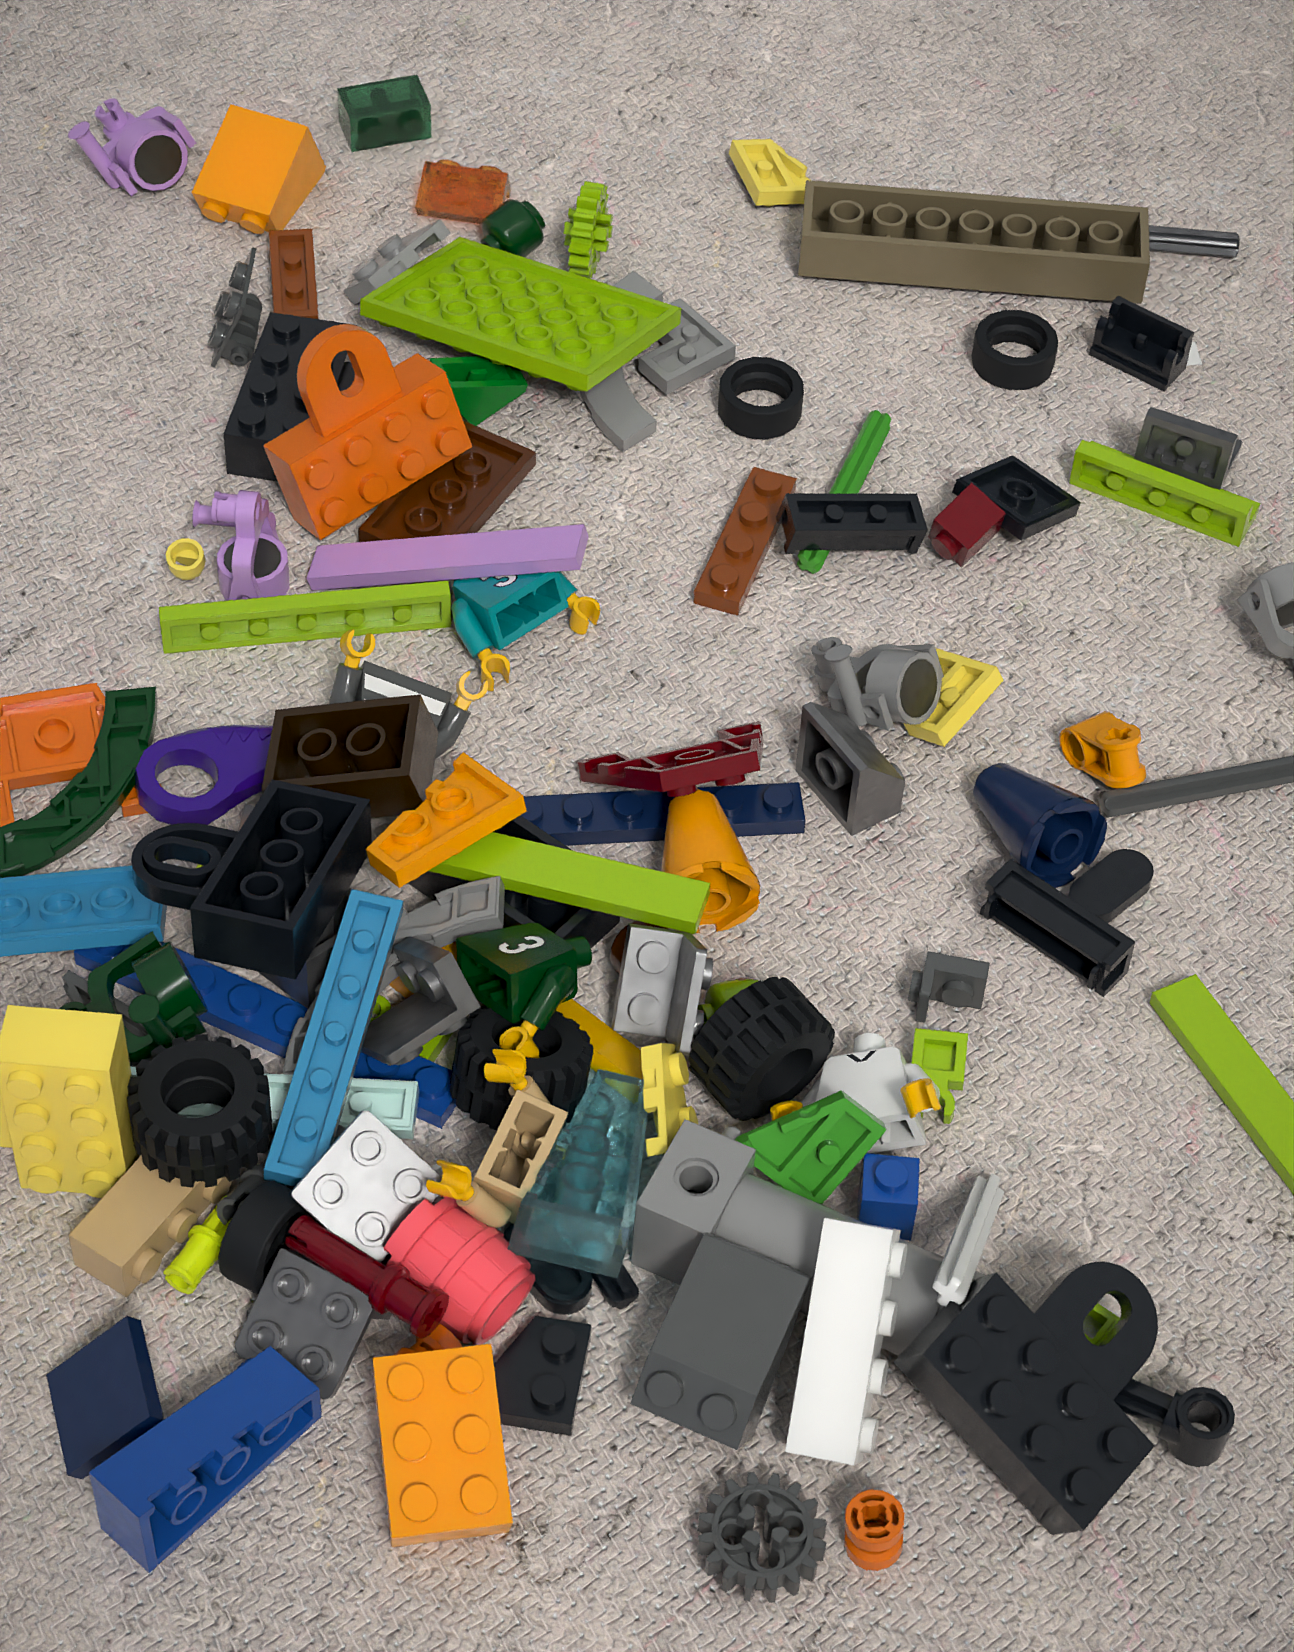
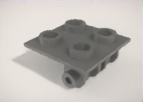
[208,247,262,368]

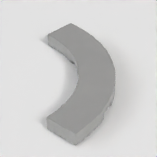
[580,271,663,452]
[283,876,505,1075]

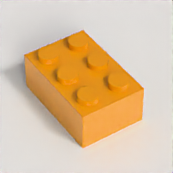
[372,1344,513,1548]

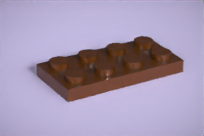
[358,420,536,542]

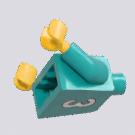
[452,571,600,691]

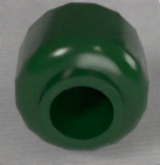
[481,199,545,258]

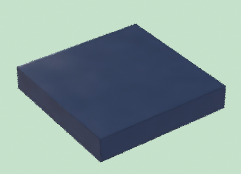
[46,1316,164,1479]

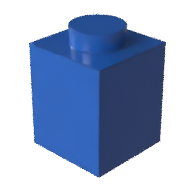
[857,1153,920,1241]

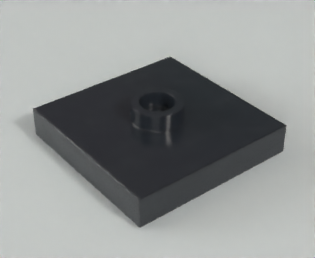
[952,455,1081,541]

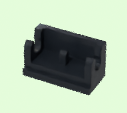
[1089,296,1194,392]

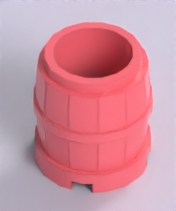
[383,1195,535,1345]

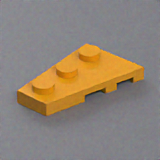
[366,752,527,888]

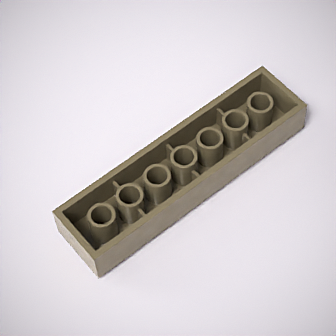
[798,180,1150,304]

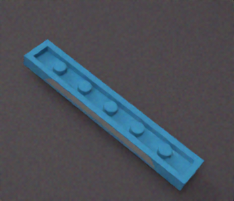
[264,889,403,1187]

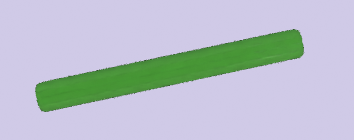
[797,410,891,574]

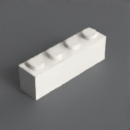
[785,1218,907,1466]

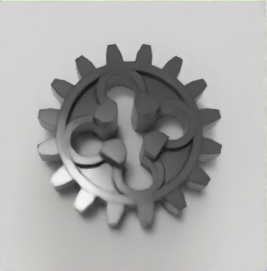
[697,1472,827,1603]

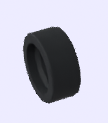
[971,310,1058,390]
[718,357,804,439]
[218,1181,315,1295]

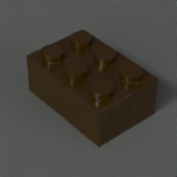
[262,694,438,818]

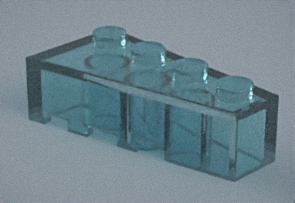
[507,1069,648,1278]

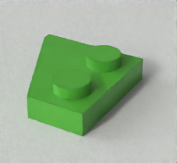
[735,1090,887,1205]

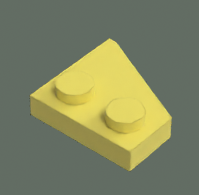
[728,139,826,206]
[903,648,1004,747]
[641,1043,698,1157]

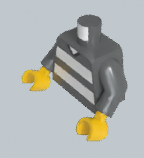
[329,629,488,759]

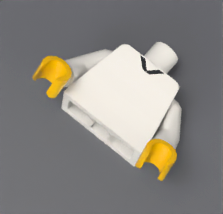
[770,1033,941,1154]

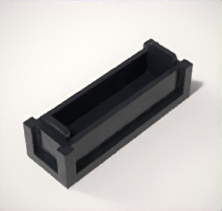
[776,493,928,554]
[980,859,1135,997]

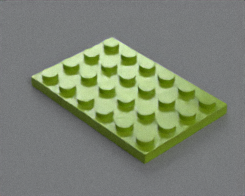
[360,237,681,392]

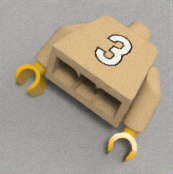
[426,1049,568,1228]

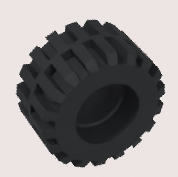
[688,976,835,1121]
[450,1006,593,1131]
[127,1034,272,1188]

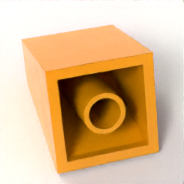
[191,104,326,234]

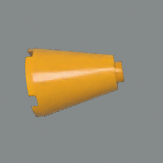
[661,789,761,933]

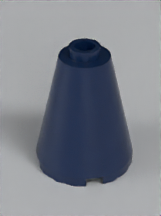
[973,763,1107,888]

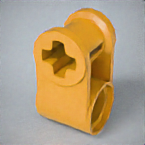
[1059,711,1146,788]

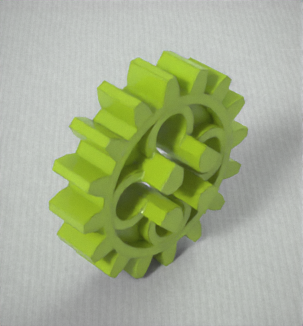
[563,181,613,278]

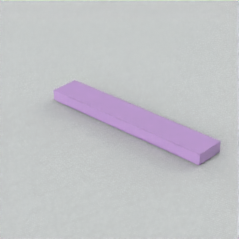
[306,524,589,590]

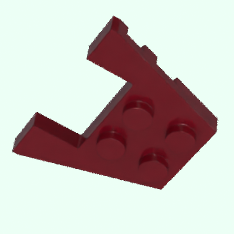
[576,721,764,797]

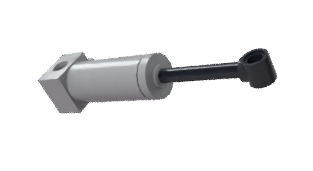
[631,1119,1235,1467]

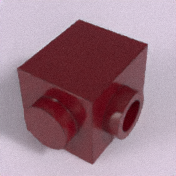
[928,483,1006,567]

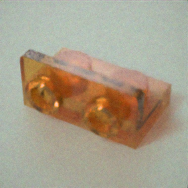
[415,160,511,224]

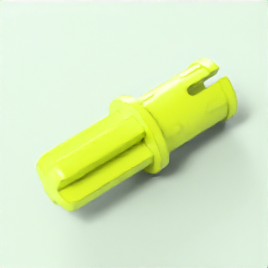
[163,1195,231,1294]

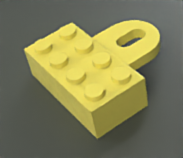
[0,1005,139,1198]

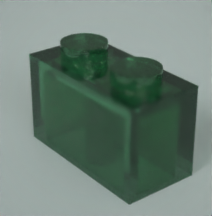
[337,74,432,152]

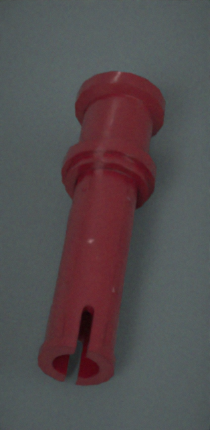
[285,1215,449,1339]

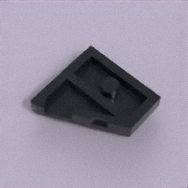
[494,1316,592,1436]

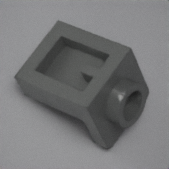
[908,951,990,1023]

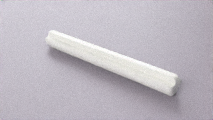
[932,1173,1004,1307]

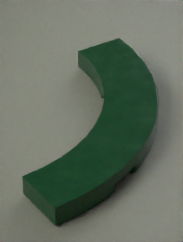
[0,687,158,878]

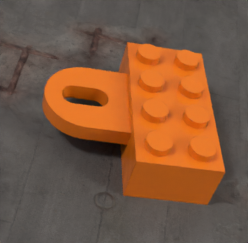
[263,324,473,540]

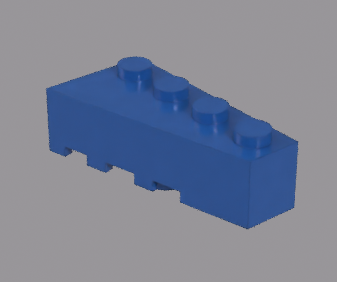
[89,1346,322,1573]

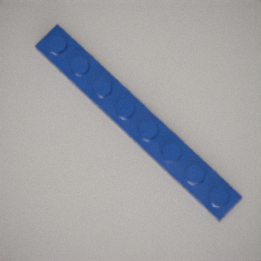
[74,942,456,1129]

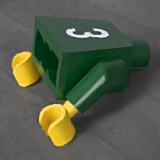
[456,923,592,1058]

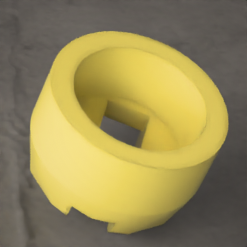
[166,538,206,580]

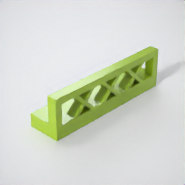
[1069,440,1261,547]

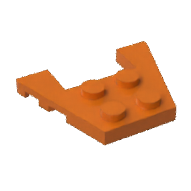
[0,683,162,827]

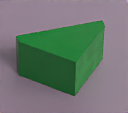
[429,356,528,426]

